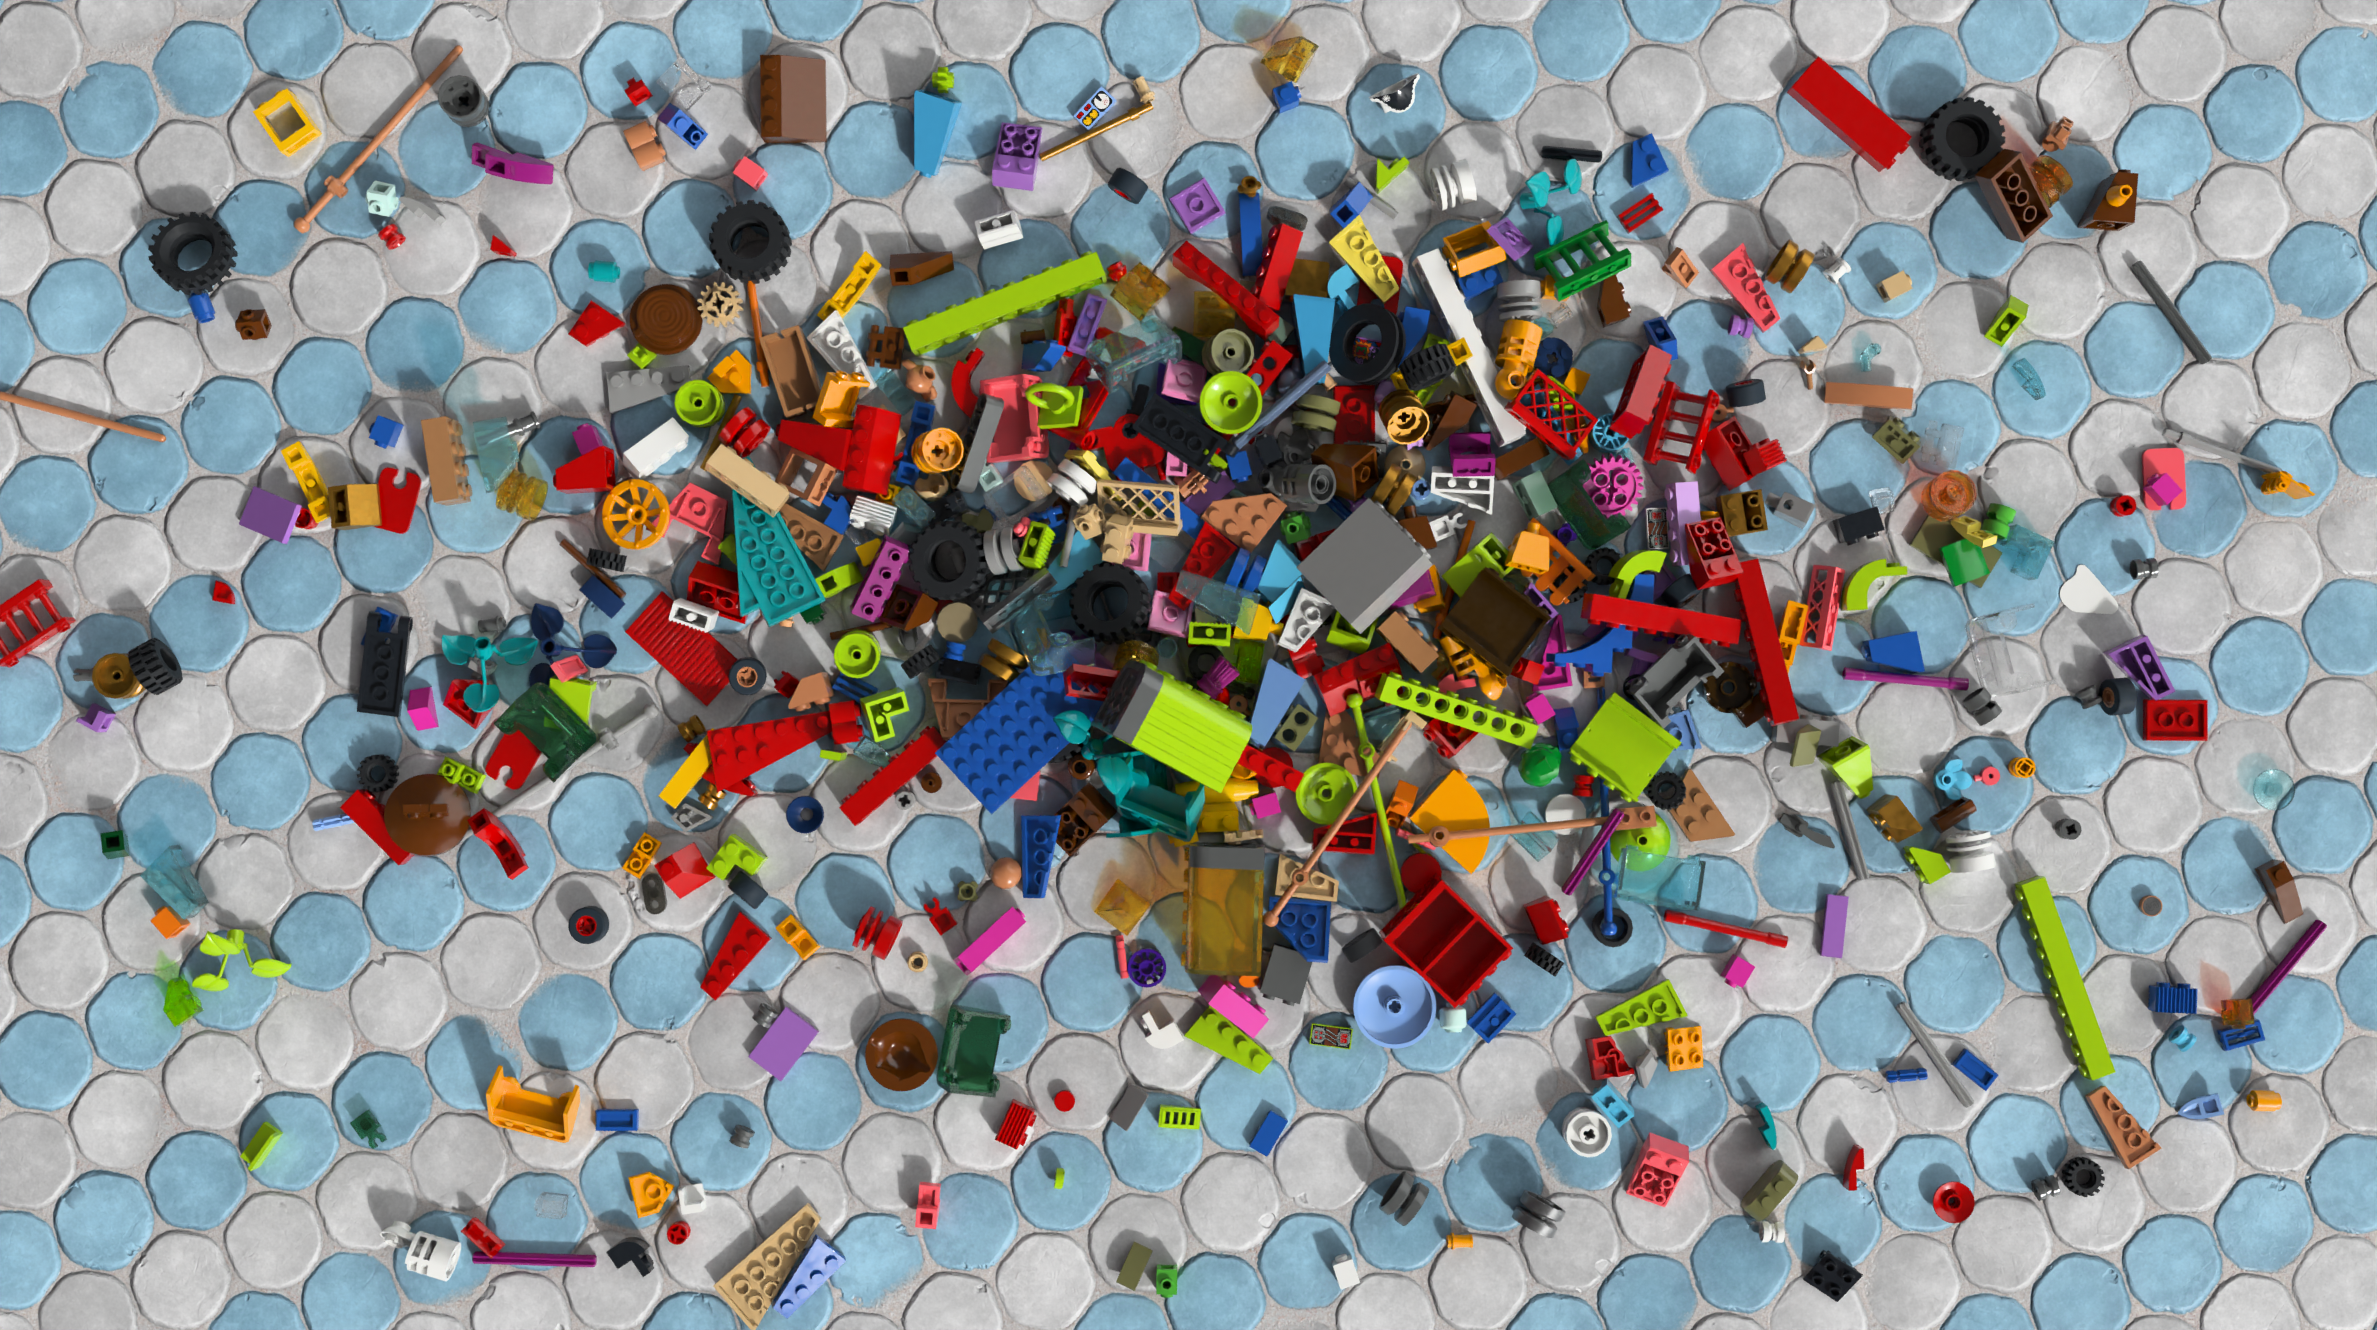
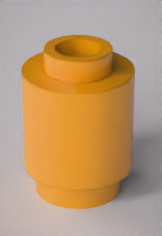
[2246,1090,2282,1112]

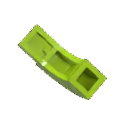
[1608,549,1667,599]

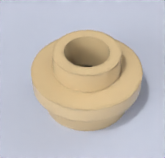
[907,951,928,972]

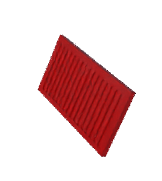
[625,591,738,706]

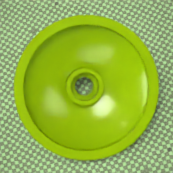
[1200,371,1262,434]
[1295,763,1357,825]
[1610,813,1671,871]

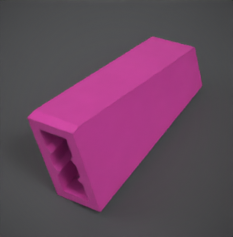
[953,907,1026,976]

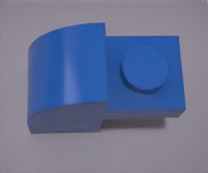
[822,492,853,535]

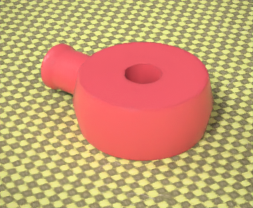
[1973,766,2000,786]

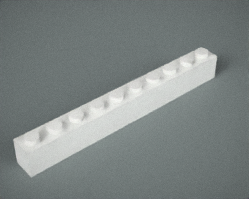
[1412,248,1526,447]

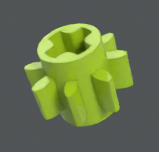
[932,67,954,93]

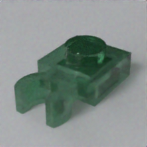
[350,1110,387,1149]

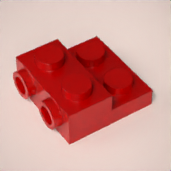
[1423,705,1479,759]

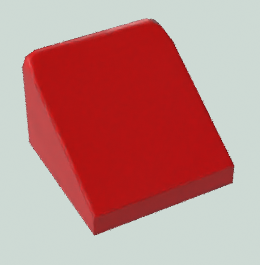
[490,235,517,257]

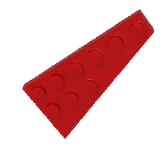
[706,711,832,793]

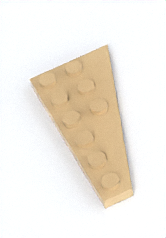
[713,1203,821,1330]

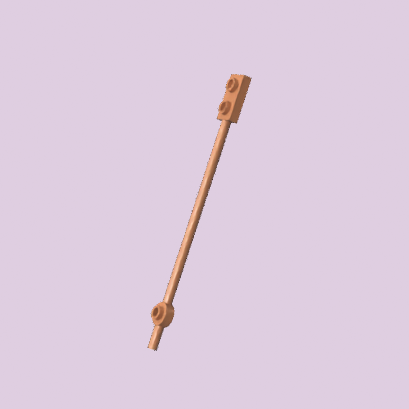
[1407,805,1657,847]

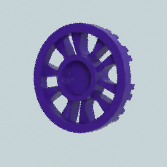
[1128,948,1166,988]

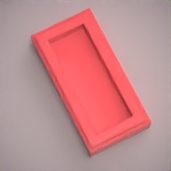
[550,654,588,683]

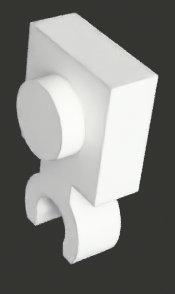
[1429,513,1467,542]

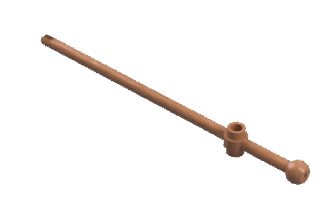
[293,45,463,233]
[0,391,166,442]
[1262,720,1412,927]

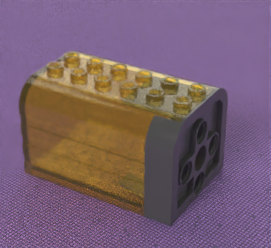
[1181,842,1265,977]

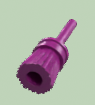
[1197,655,1240,700]

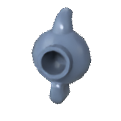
[1275,358,1303,401]

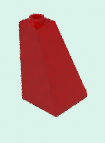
[776,419,852,473]

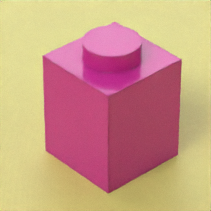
[572,423,604,455]
[2143,473,2183,506]
[1523,692,1556,725]
[1249,792,1281,819]
[1721,954,1755,988]

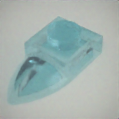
[853,735,891,767]

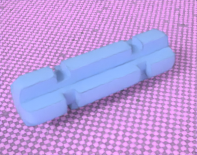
[312,813,354,831]

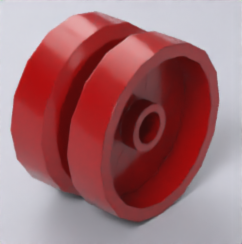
[718,407,771,459]

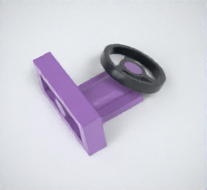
[1623,648,1660,700]

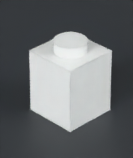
[1332,1254,1360,1289]

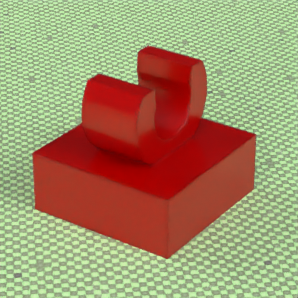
[624,77,653,107]
[774,671,800,699]

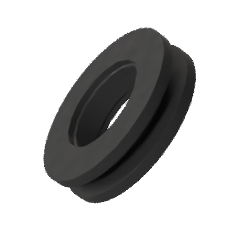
[1329,303,1406,385]

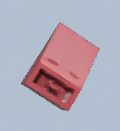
[1626,1132,1689,1207]

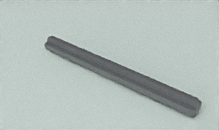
[2131,260,2212,364]

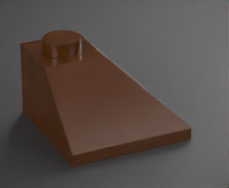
[878,584,939,631]

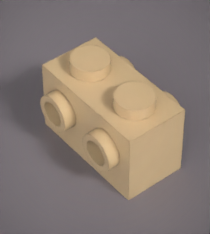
[1100,514,1134,565]

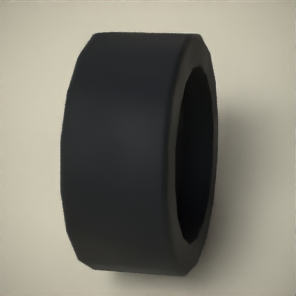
[1592,907,1633,947]
[1342,928,1383,963]

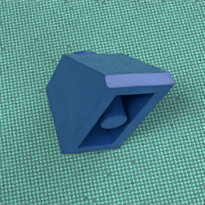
[1643,316,1678,361]

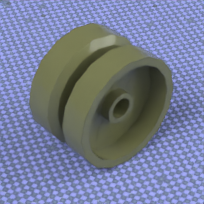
[1202,329,1254,376]
[1291,394,1341,433]

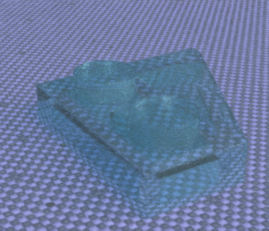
[1355,704,1401,740]

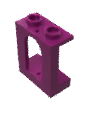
[1448,432,1496,477]

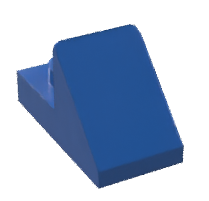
[1553,707,1579,751]

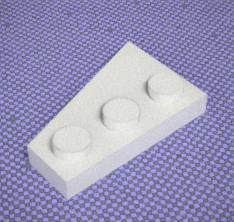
[1277,588,1335,652]

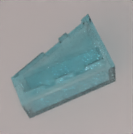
[140,845,209,919]

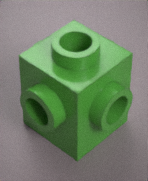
[1280,510,1311,544]

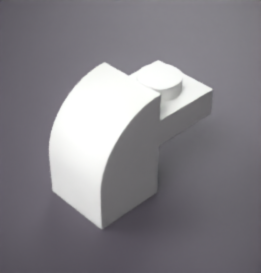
[1140,1010,1184,1049]

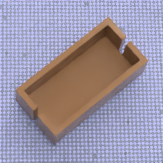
[759,325,822,419]
[421,416,472,506]

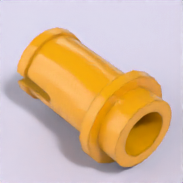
[1446,1233,1473,1250]

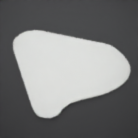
[2060,565,2118,614]

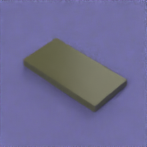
[1909,510,2002,588]

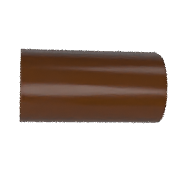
[1930,797,1977,833]

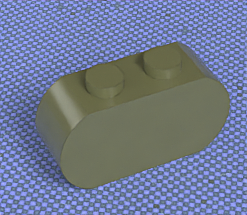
[1740,1160,1798,1222]

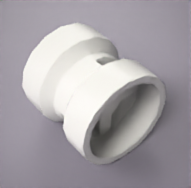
[1759,1221,1785,1243]

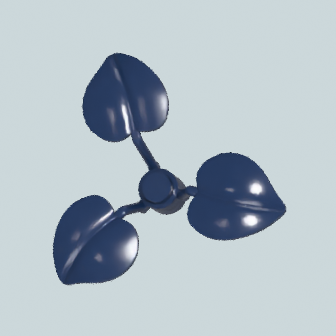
[529,603,617,698]

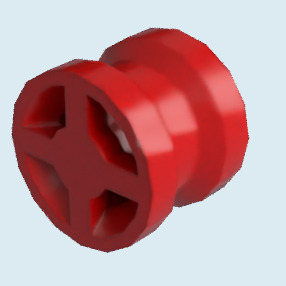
[378,224,406,250]
[2110,495,2136,517]
[667,1221,691,1245]

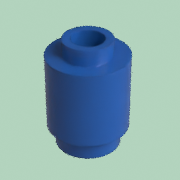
[188,291,216,323]

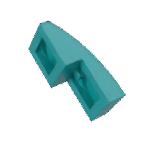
[1755,1102,1777,1150]

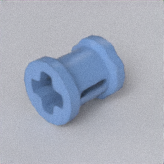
[1411,480,1431,500]

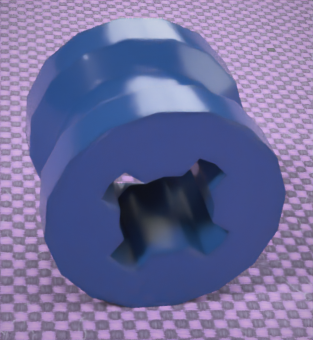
[943,641,966,661]

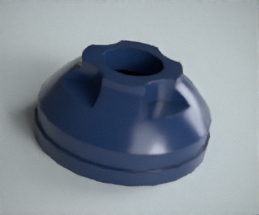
[786,796,824,834]

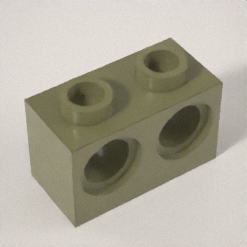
[1274,704,1318,752]

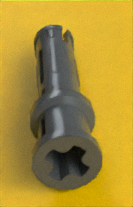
[476,411,541,450]

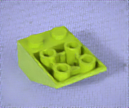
[1441,532,1513,598]

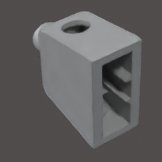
[1765,492,1816,529]

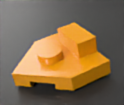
[707,349,752,394]
[628,1171,674,1218]

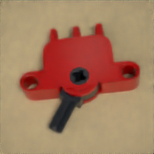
[1089,384,1166,490]

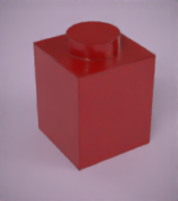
[1510,657,1545,685]

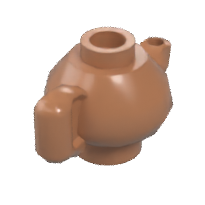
[902,359,937,402]

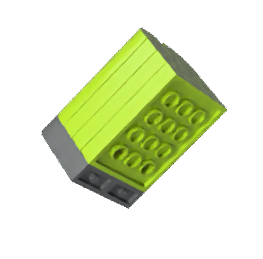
[1091,659,1252,793]

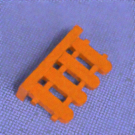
[1507,517,1596,606]

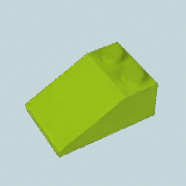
[1326,610,1379,654]

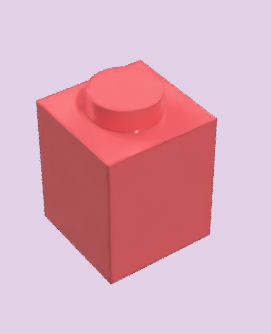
[733,156,768,191]

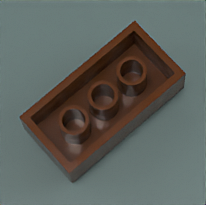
[1974,149,2053,243]

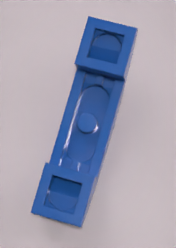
[1239,193,1263,277]
[895,401,936,485]

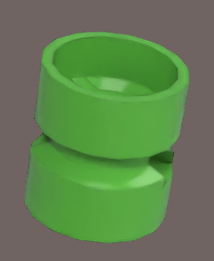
[1980,503,2016,539]

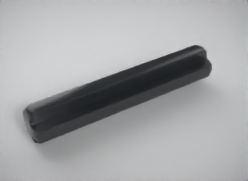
[1541,146,1602,163]

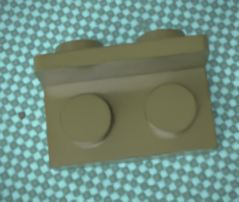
[1872,415,1921,464]

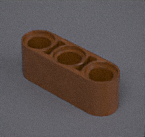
[1495,437,1550,481]

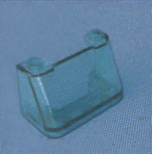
[1086,315,1182,394]
[1612,845,1706,911]

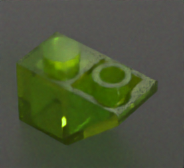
[163,977,204,1027]

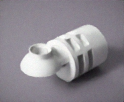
[379,1221,461,1282]

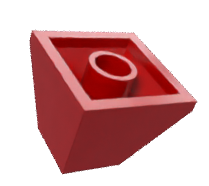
[443,679,493,729]
[654,842,716,899]

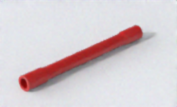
[1663,909,1788,948]

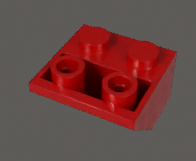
[1523,895,1569,945]

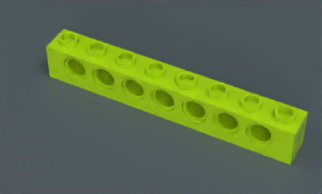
[1374,671,1539,749]

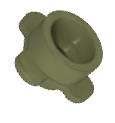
[957,881,978,901]

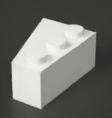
[623,417,689,480]
[1431,466,1494,515]

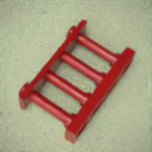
[1643,381,1720,474]
[0,579,76,668]

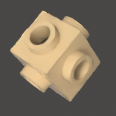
[1072,503,1107,540]

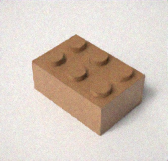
[1375,611,1439,674]

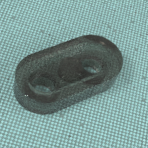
[1266,206,1308,231]
[642,873,667,914]

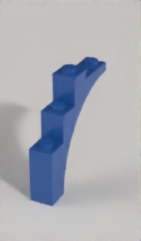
[1546,574,1654,677]

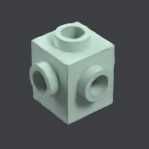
[366,181,399,217]

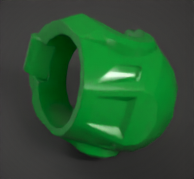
[1518,743,1562,787]

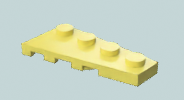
[1329,215,1399,304]

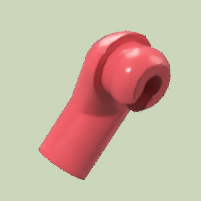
[1013,517,1031,537]

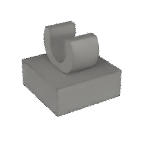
[468,657,497,680]

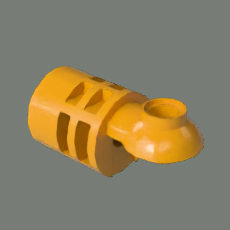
[1495,319,1543,400]
[1439,636,1507,700]

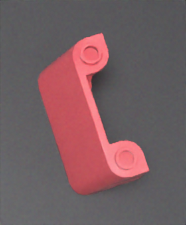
[979,374,1049,463]

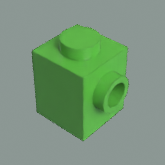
[1156,1265,1177,1298]

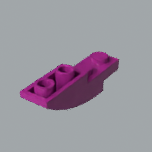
[472,142,554,185]

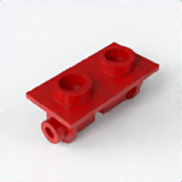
[461,1216,506,1259]

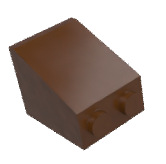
[2078,169,2138,231]
[1311,444,1379,502]

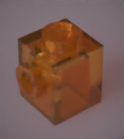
[2221,999,2254,1029]

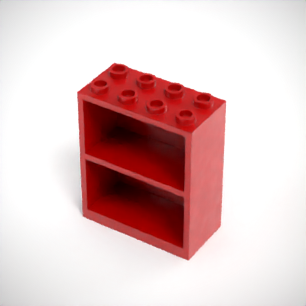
[1379,873,1513,1008]

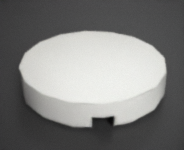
[1545,794,1586,835]

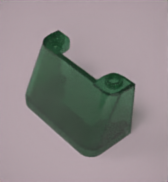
[1547,459,1631,550]
[494,682,596,783]
[936,1004,1011,1098]

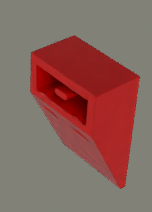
[1685,517,1744,590]

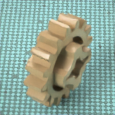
[697,282,743,328]

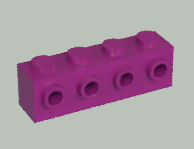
[850,535,910,623]

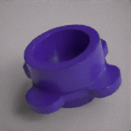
[1552,523,1577,546]

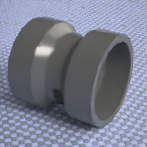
[2130,558,2159,580]
[2031,1175,2060,1201]

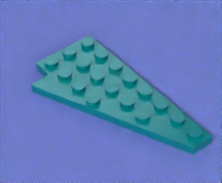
[732,456,825,627]

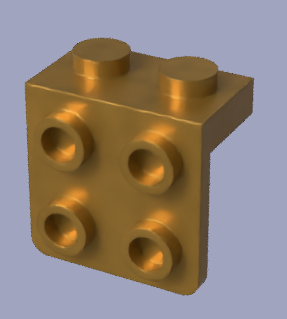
[1285,258,1330,302]

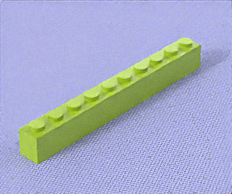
[2015,875,2115,1081]

